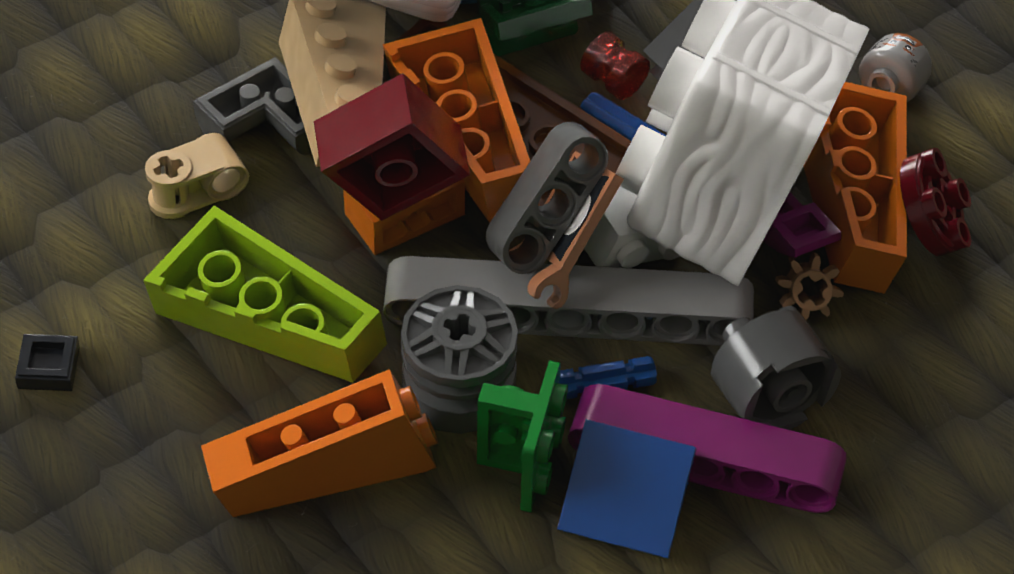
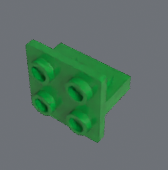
[477,360,568,513]

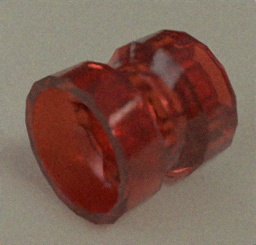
[580,32,650,100]

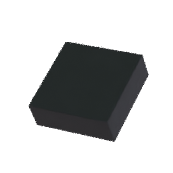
[15,334,80,391]

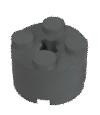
[710,306,841,430]

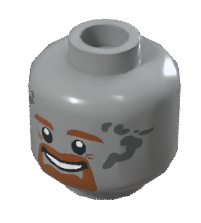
[859,33,932,102]

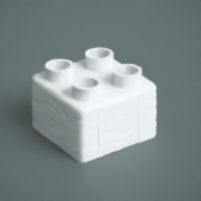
[615,0,870,286]

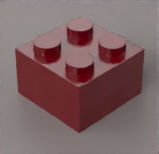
[313,73,470,221]

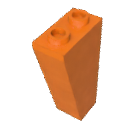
[201,369,438,517]

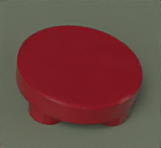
[900,148,971,256]

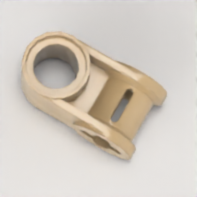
[145,133,249,219]

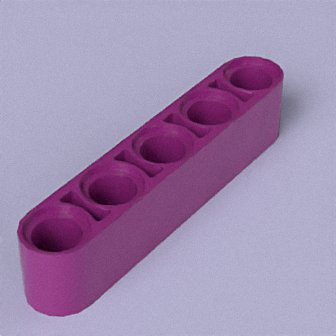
[568,384,847,513]

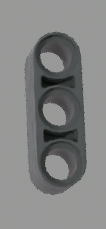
[486,122,608,274]

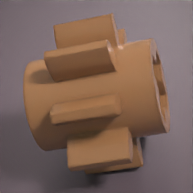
[775,252,844,320]

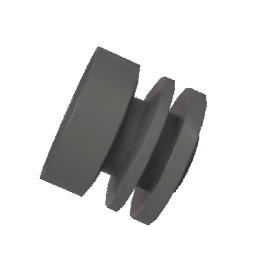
[401,285,518,434]

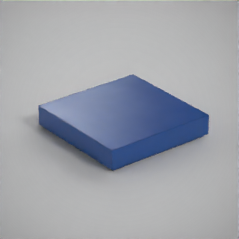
[557,419,697,559]

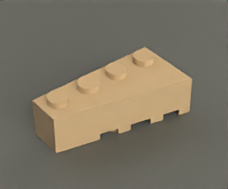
[279,0,386,167]

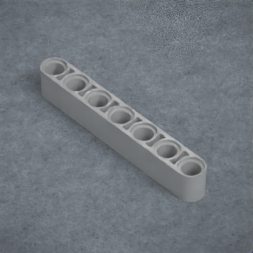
[383,256,754,346]

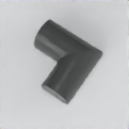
[193,57,312,155]

